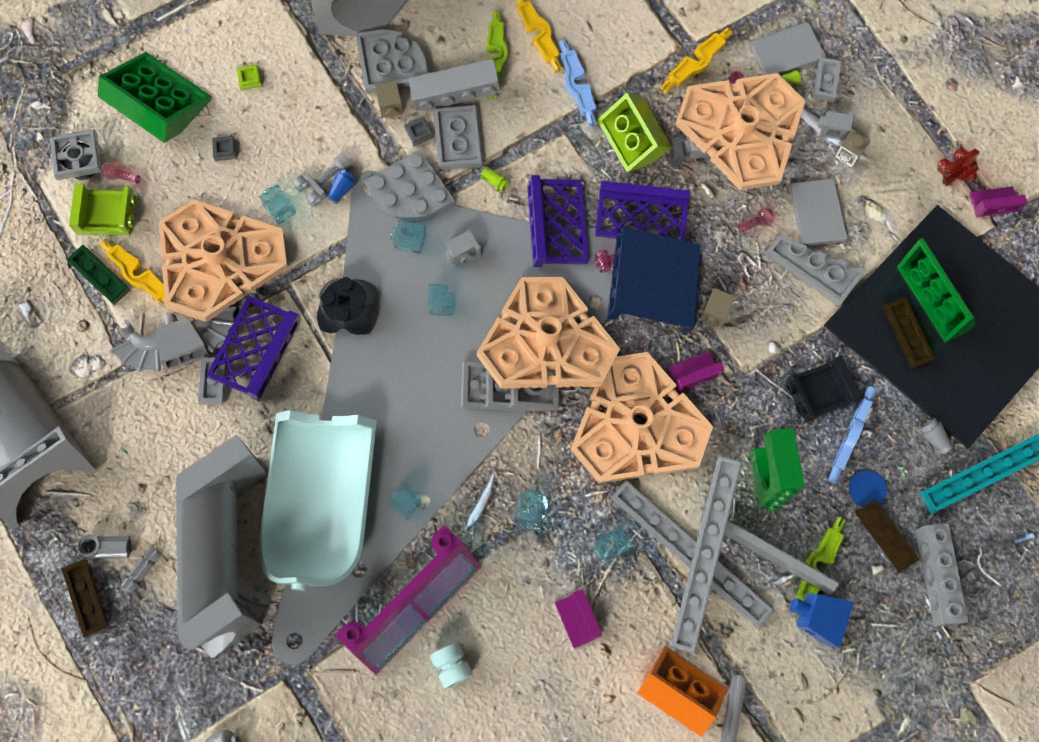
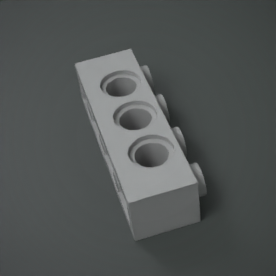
[915,523,968,627]

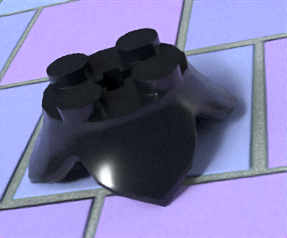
[317,277,377,335]

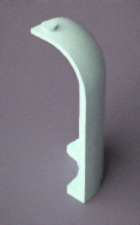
[259,410,377,591]

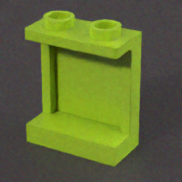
[69,184,137,236]

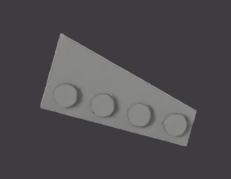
[765,235,866,306]

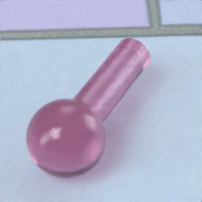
[102,163,141,183]
[738,208,775,233]

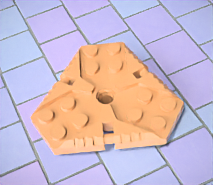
[675,73,805,190]
[159,199,288,322]
[477,277,620,389]
[571,352,713,484]

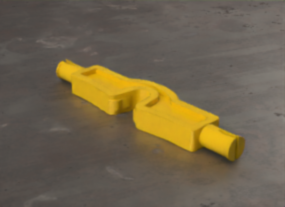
[515,0,563,73]
[661,27,733,93]
[99,239,165,303]

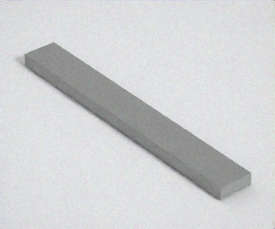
[671,455,742,654]
[610,480,774,629]

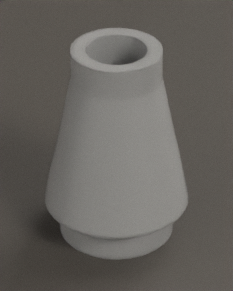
[920,418,954,454]

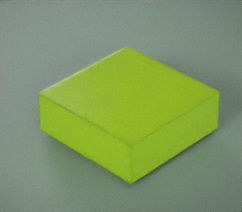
[236,64,262,90]

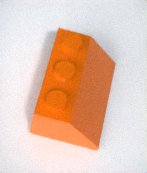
[637,646,728,737]

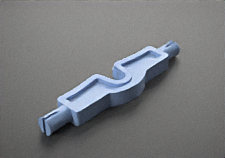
[559,40,598,127]
[827,386,877,484]

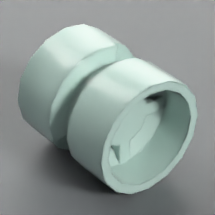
[429,642,473,689]

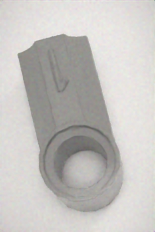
[77,534,131,560]

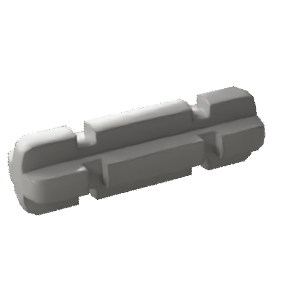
[121,547,161,593]

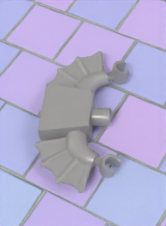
[109,306,236,372]

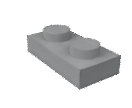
[813,57,841,102]
[198,357,226,405]

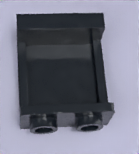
[786,355,862,422]

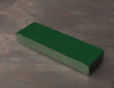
[66,245,131,305]

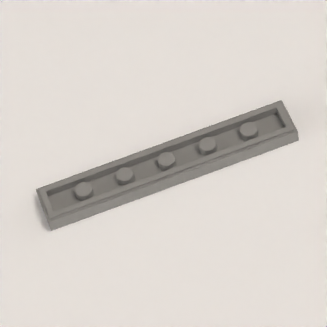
[701,514,839,595]

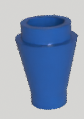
[326,169,356,204]

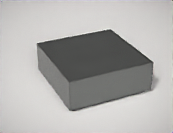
[404,117,433,146]
[212,136,237,161]

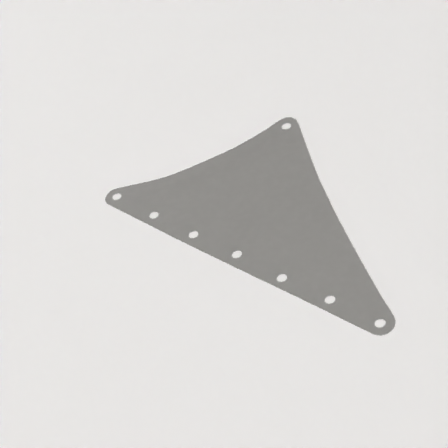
[272,171,663,665]

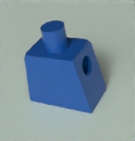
[790,593,854,648]

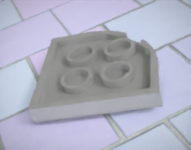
[355,29,428,94]
[363,149,455,221]

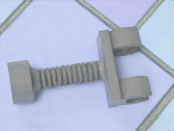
[292,153,353,207]

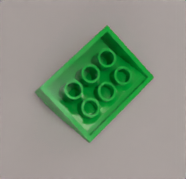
[98,52,212,143]
[897,238,976,343]

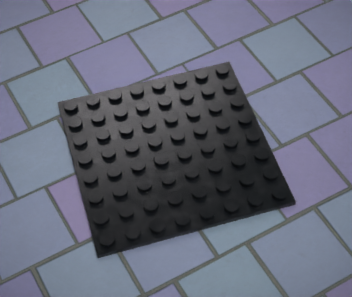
[823,205,1039,449]

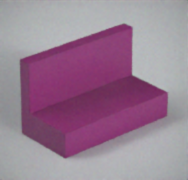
[970,186,1027,218]
[667,351,724,393]
[554,588,602,649]

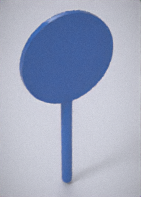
[848,470,887,507]

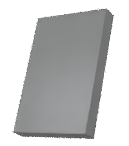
[749,22,826,76]
[433,105,483,171]
[789,179,847,246]

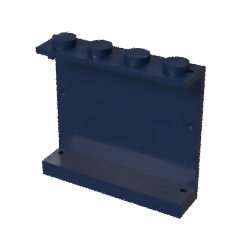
[607,226,702,335]

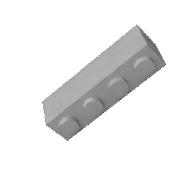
[408,59,500,111]

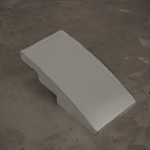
[461,361,559,411]

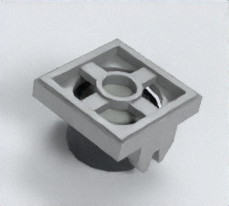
[50,129,105,180]

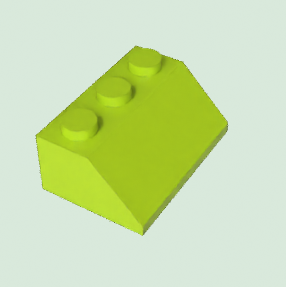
[597,92,672,173]

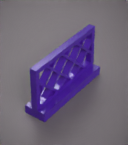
[527,175,589,267]
[595,181,690,241]
[206,295,300,402]

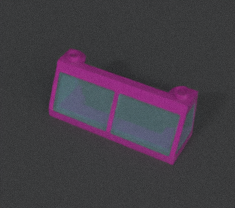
[335,525,481,676]

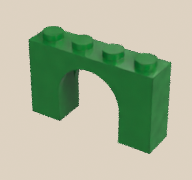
[749,428,805,512]

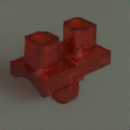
[937,147,980,186]

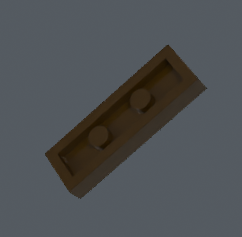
[883,298,935,369]
[855,499,920,573]
[61,559,110,638]

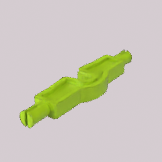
[486,10,507,99]
[792,516,846,617]

